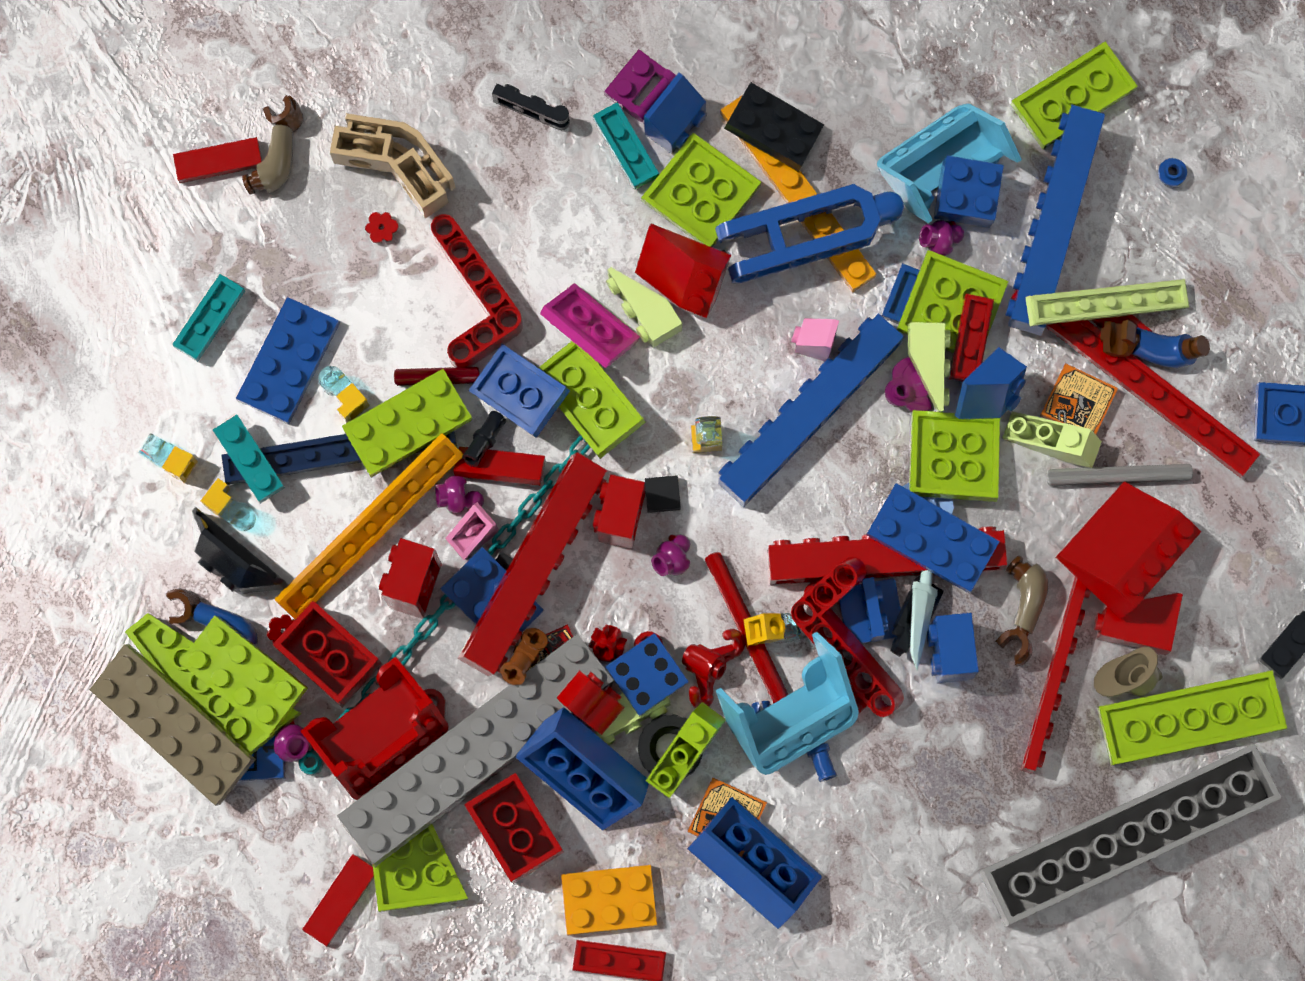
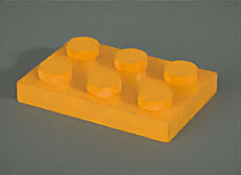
[561,865,657,935]

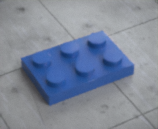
[468,344,570,438]
[440,547,544,632]

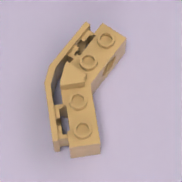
[330,113,456,219]

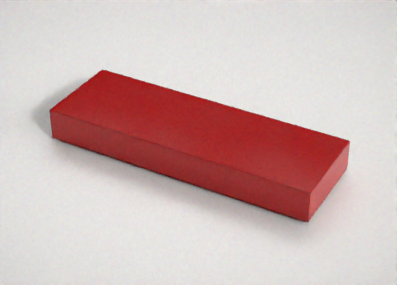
[173,137,262,184]
[949,293,994,382]
[454,446,546,486]
[302,854,374,947]
[572,940,666,981]

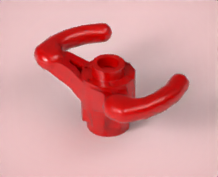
[682,629,745,708]

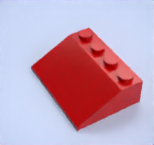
[1056,481,1201,619]

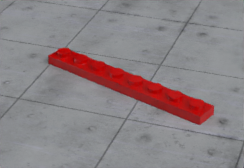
[1020,577,1091,774]

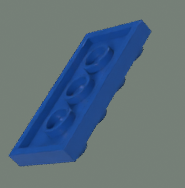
[236,297,340,425]
[866,483,1000,594]

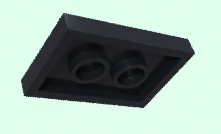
[724,82,825,171]

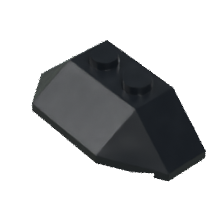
[192,507,288,593]

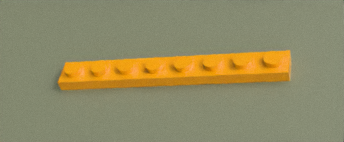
[720,95,876,293]
[275,433,463,619]

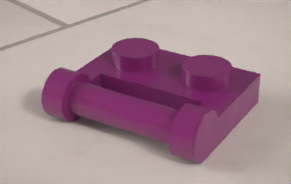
[604,49,676,123]

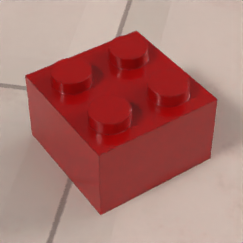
[593,474,646,550]

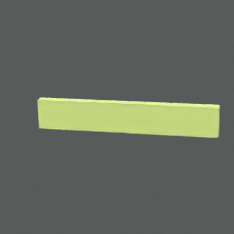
[1025,279,1189,326]

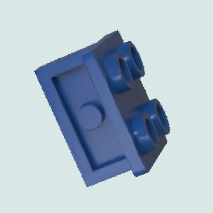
[839,577,901,644]

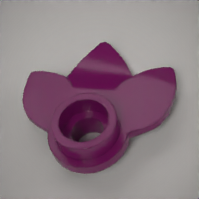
[885,357,932,412]

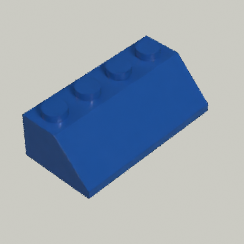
[516,707,649,831]
[687,797,822,929]

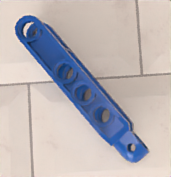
[715,184,904,284]

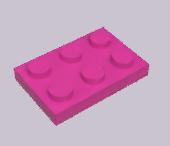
[540,283,640,368]

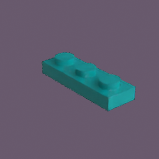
[593,102,659,190]
[172,274,245,362]
[213,414,285,504]

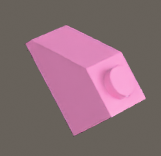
[791,318,839,361]

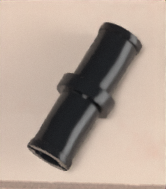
[462,411,506,467]

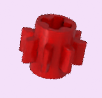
[588,624,627,662]

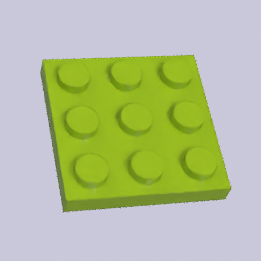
[641,133,762,247]
[897,250,1009,353]
[909,410,1000,502]

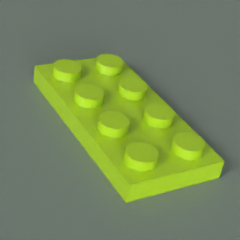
[1010,41,1138,150]
[538,341,646,459]
[342,369,473,478]
[179,615,308,736]

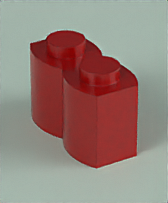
[557,670,625,735]

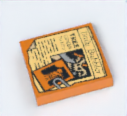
[1040,363,1118,434]
[687,778,767,857]

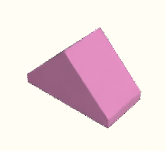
[445,502,499,560]

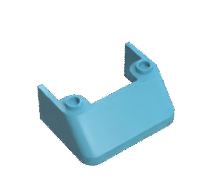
[877,104,1022,223]
[715,632,859,775]

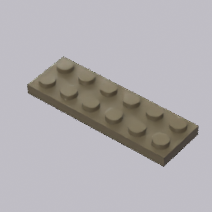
[89,644,256,806]

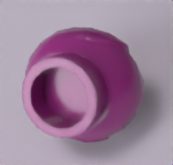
[919,220,964,256]
[435,476,484,513]
[651,534,691,576]
[274,721,310,762]

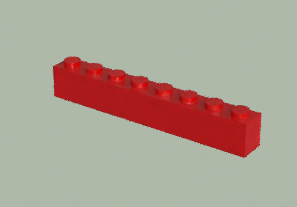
[457,452,607,676]
[767,526,1007,585]

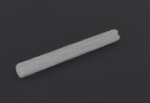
[1047,464,1193,486]

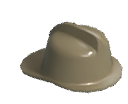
[1094,647,1163,697]

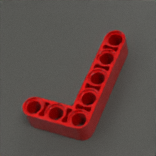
[431,214,523,367]
[791,557,904,717]

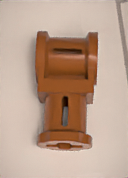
[500,628,548,685]

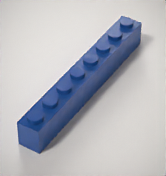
[1005,105,1105,336]
[718,313,904,508]

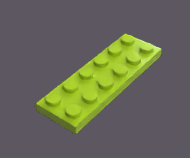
[1097,670,1287,766]

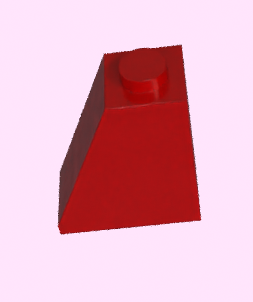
[1094,593,1183,655]

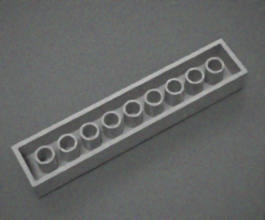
[337,634,614,868]
[979,743,1282,927]

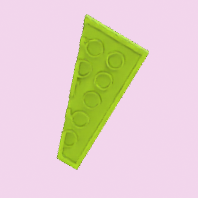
[125,613,302,755]
[373,824,468,912]

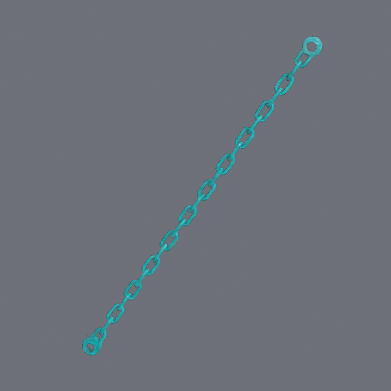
[298,435,590,776]

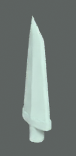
[910,570,938,670]

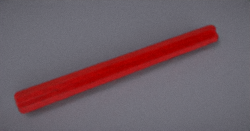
[705,552,789,704]

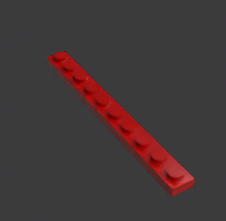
[1011,290,1260,478]

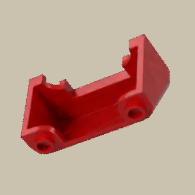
[301,657,449,800]

